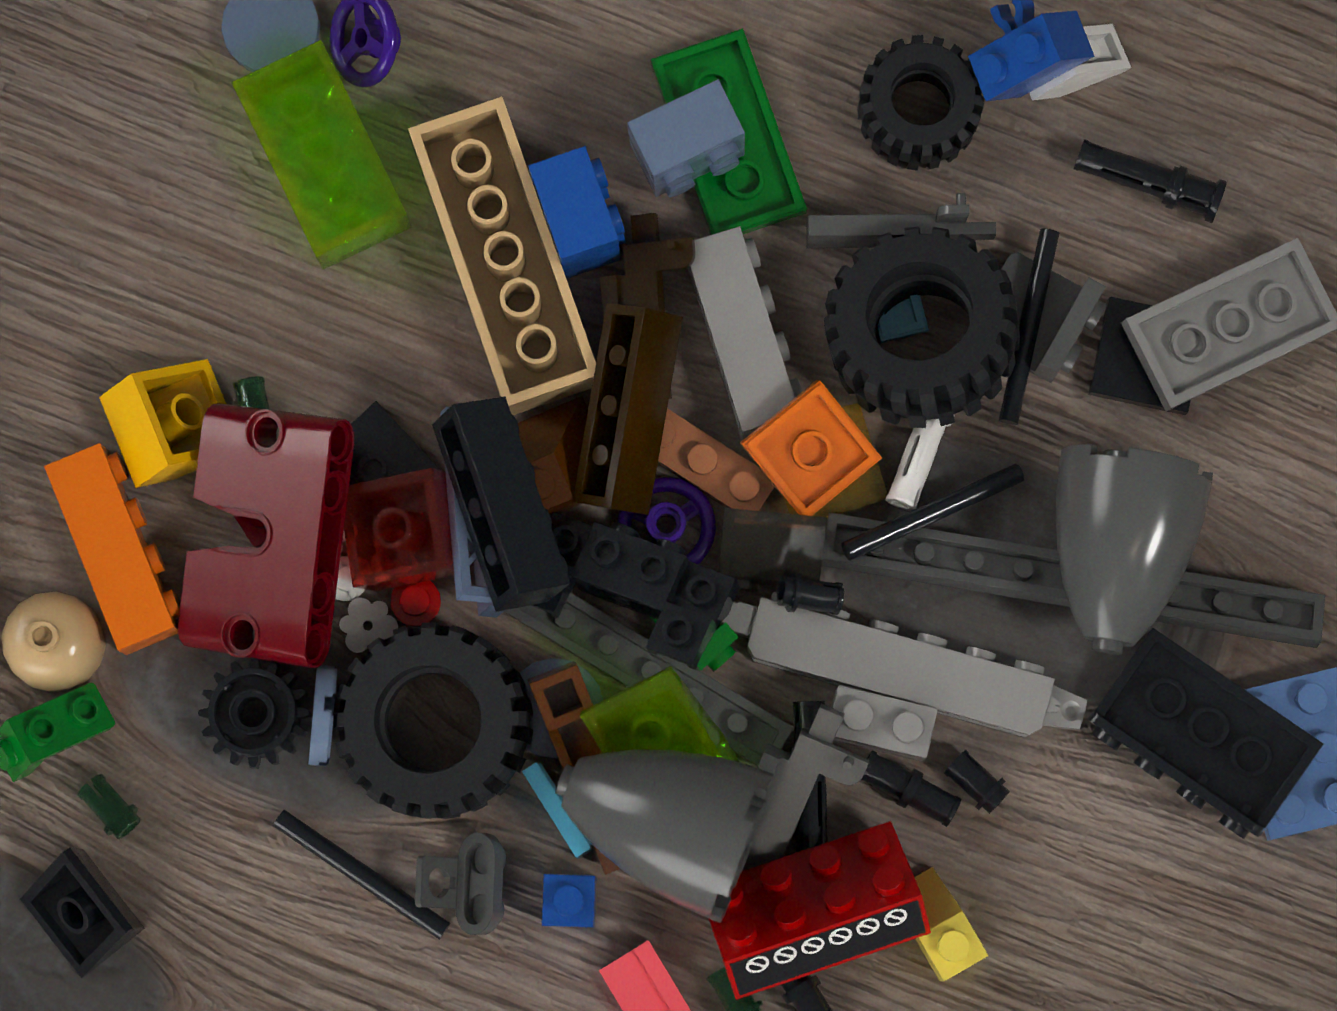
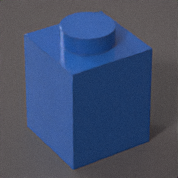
[542,874,597,928]

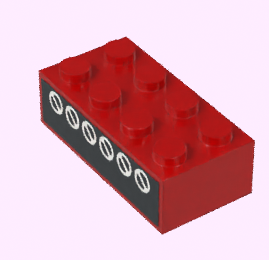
[708,821,931,1000]

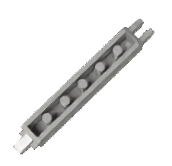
[720,592,1087,738]

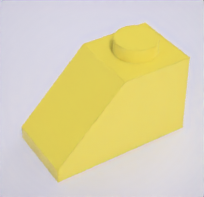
[915,867,989,982]

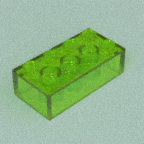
[231,40,412,270]

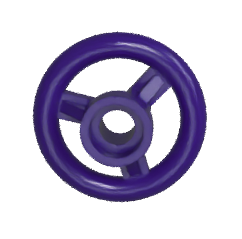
[330,0,401,88]
[617,477,716,564]

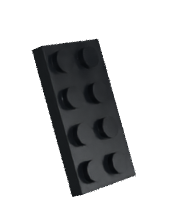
[1087,628,1324,839]

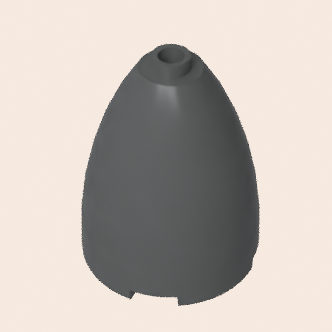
[1055,444,1213,655]
[556,749,775,923]

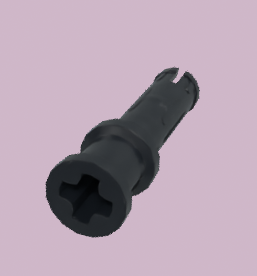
[1074,139,1227,223]

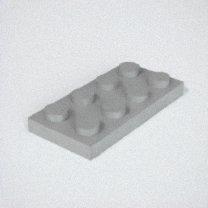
[1121,238,1337,412]

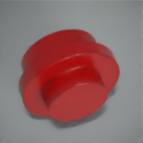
[391,576,441,627]

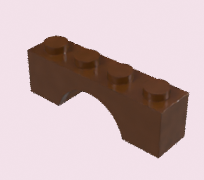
[527,661,620,875]

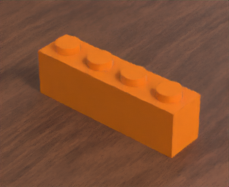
[44,443,180,655]

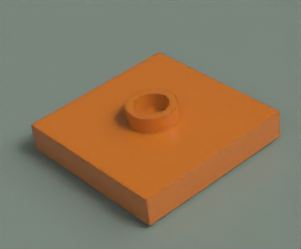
[740,379,882,522]

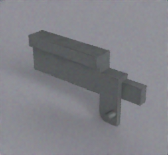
[806,193,996,248]
[742,704,869,871]

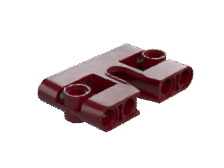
[178,403,354,668]

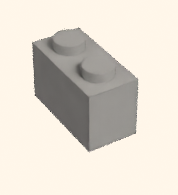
[832,685,938,762]

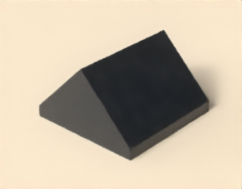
[20,847,145,978]

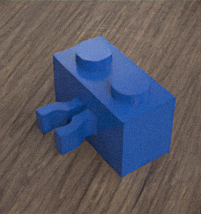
[968,0,1095,102]

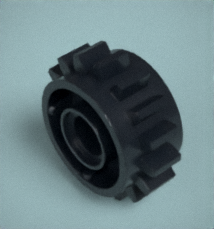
[198,658,311,769]

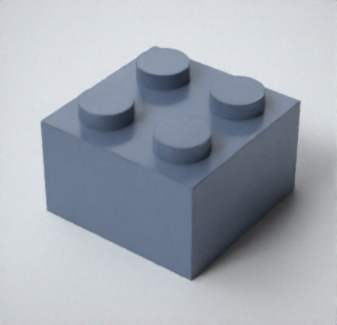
[627,79,745,197]

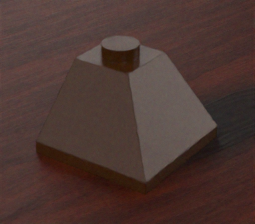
[518,396,588,517]

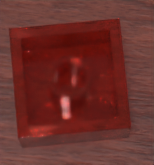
[344,468,454,591]

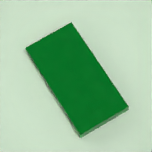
[650,29,807,235]

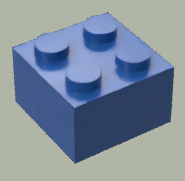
[528,146,626,279]

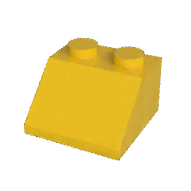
[99,359,226,488]

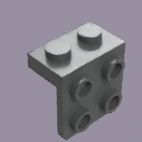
[1001,252,1107,383]

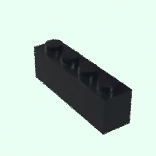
[432,396,570,612]

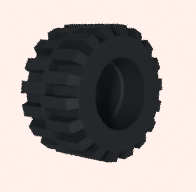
[857,35,985,170]

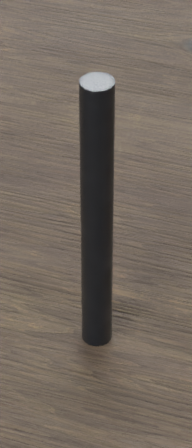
[998,228,1060,425]
[841,463,1024,561]
[273,809,451,940]

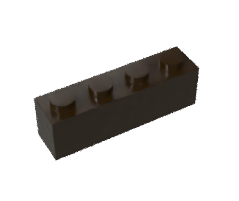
[572,303,683,515]

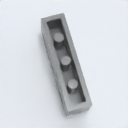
[687,226,802,439]

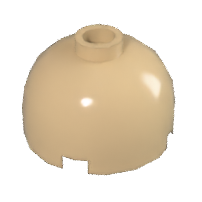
[2,591,106,692]

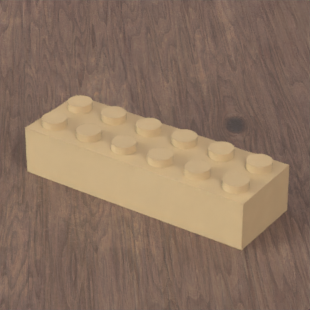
[408,97,596,415]

